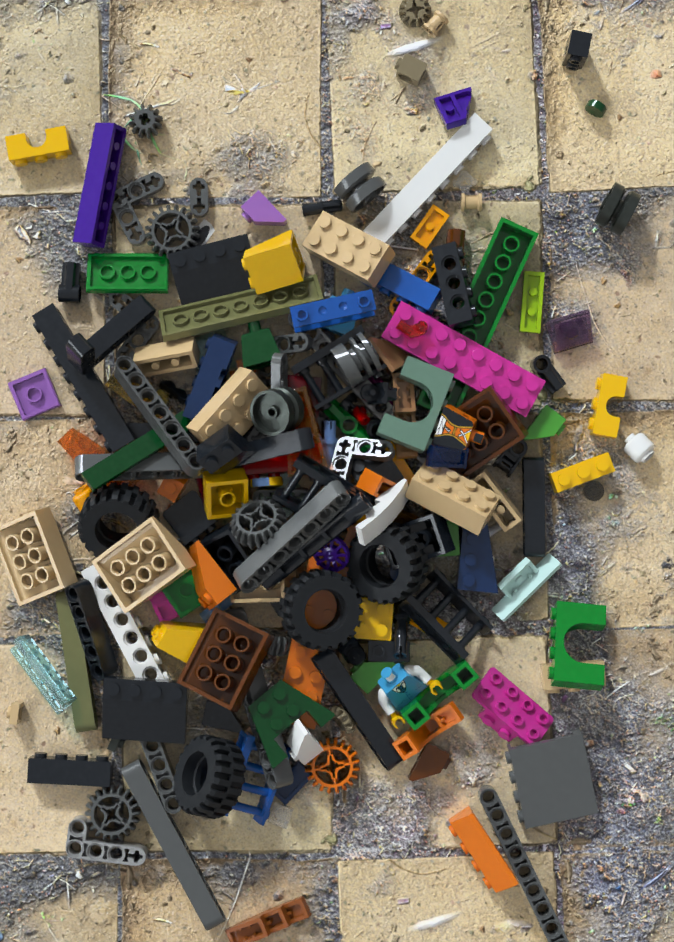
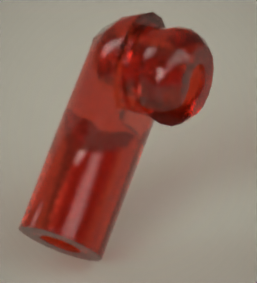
[396,320,428,338]

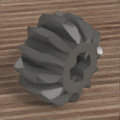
[128,104,163,139]
[261,628,291,657]

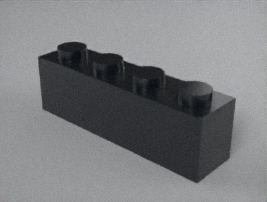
[27,752,114,787]

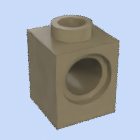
[394,53,427,87]

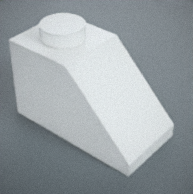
[287,719,324,765]

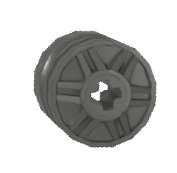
[330,332,382,388]

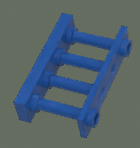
[289,289,377,333]
[225,730,291,826]

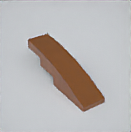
[225,896,312,942]

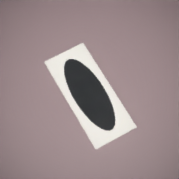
[190,219,215,248]

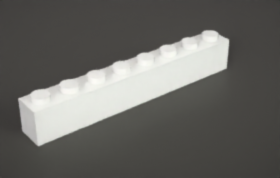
[363,113,493,246]

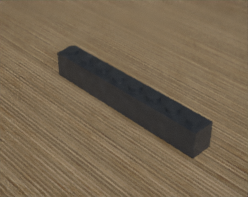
[32,303,136,453]

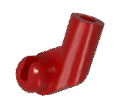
[352,407,370,425]

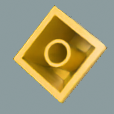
[241,230,306,295]
[151,620,206,663]

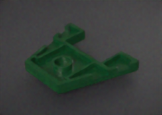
[248,680,335,769]

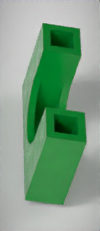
[548,601,606,691]
[400,659,479,731]

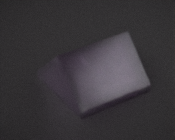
[545,309,593,354]

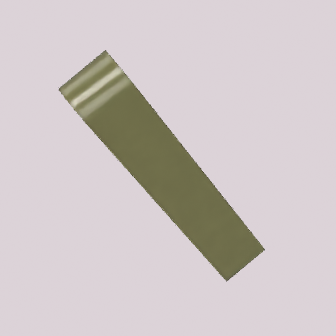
[56,591,98,733]

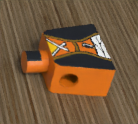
[432,404,485,450]

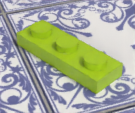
[519,271,545,334]

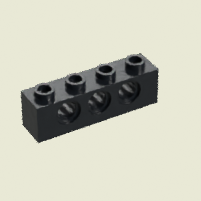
[431,241,478,330]

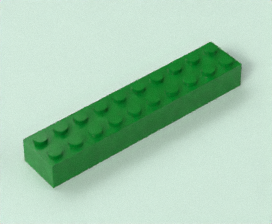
[416,217,538,417]

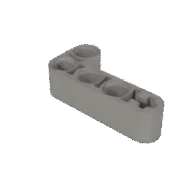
[66,815,148,866]

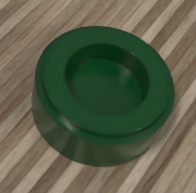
[585,99,607,118]

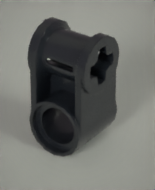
[492,440,528,478]

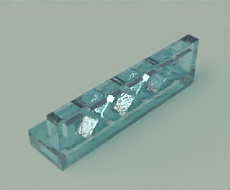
[10,634,77,715]

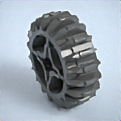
[145,205,200,259]
[230,496,287,550]
[85,784,141,841]

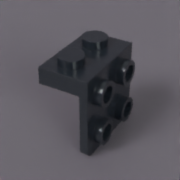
[163,490,218,546]

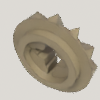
[399,0,431,27]
[330,705,355,734]

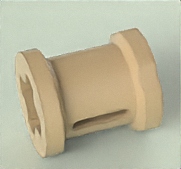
[422,10,449,38]
[460,193,482,212]

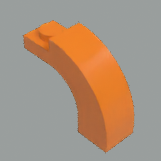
[392,701,465,761]

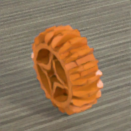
[305,737,360,794]

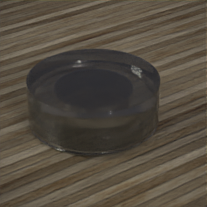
[583,481,604,501]

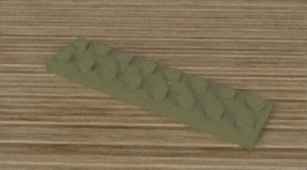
[158,274,324,342]

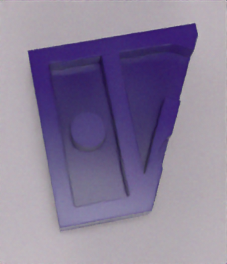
[434,87,472,130]

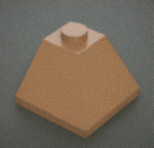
[368,337,411,377]

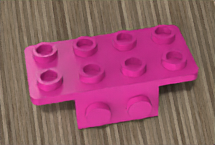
[472,667,553,744]

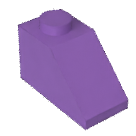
[241,190,287,226]

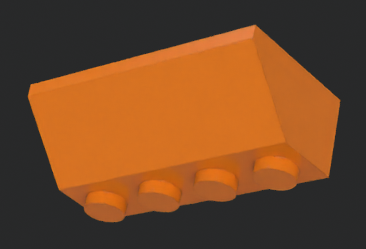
[448,806,519,893]

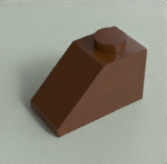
[408,742,451,782]

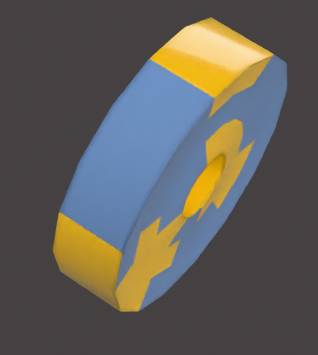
[250,477,283,488]

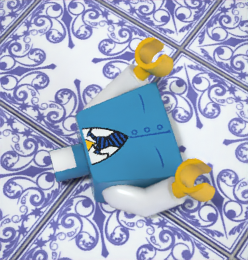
[377,663,443,729]

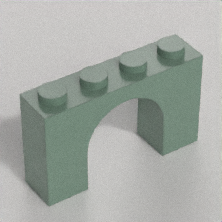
[376,356,455,454]

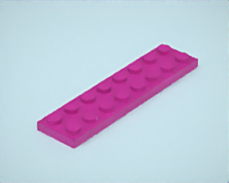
[381,301,546,418]

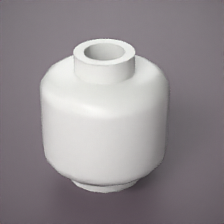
[624,433,655,463]

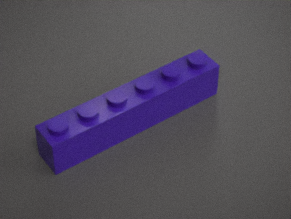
[73,123,127,248]

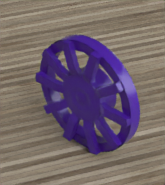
[313,537,350,572]

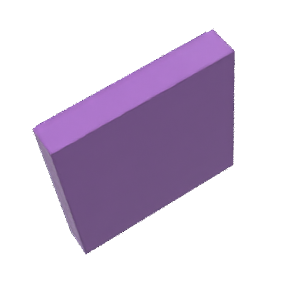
[8,368,62,421]

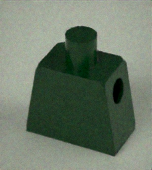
[241,320,281,371]

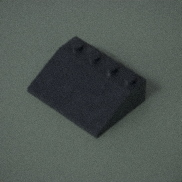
[167,234,251,305]
[102,675,189,744]

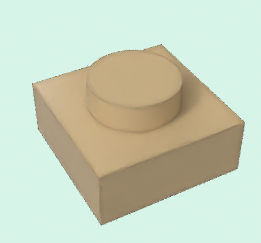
[7,701,24,725]

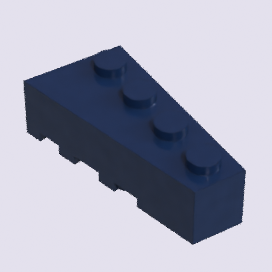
[182,333,239,419]
[455,522,498,593]

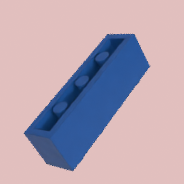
[362,263,442,315]

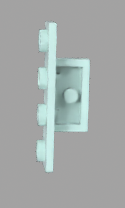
[492,553,562,622]

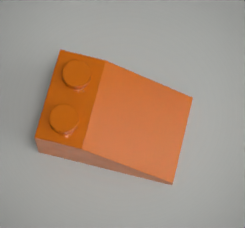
[187,540,237,611]

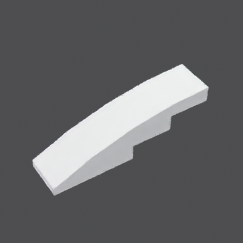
[355,479,408,546]

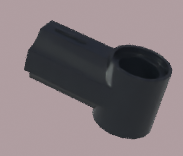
[58,262,81,303]
[530,355,566,394]

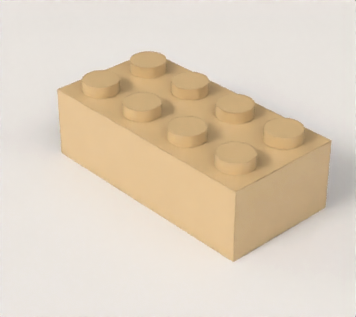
[302,211,396,289]
[186,367,269,443]
[405,458,501,536]

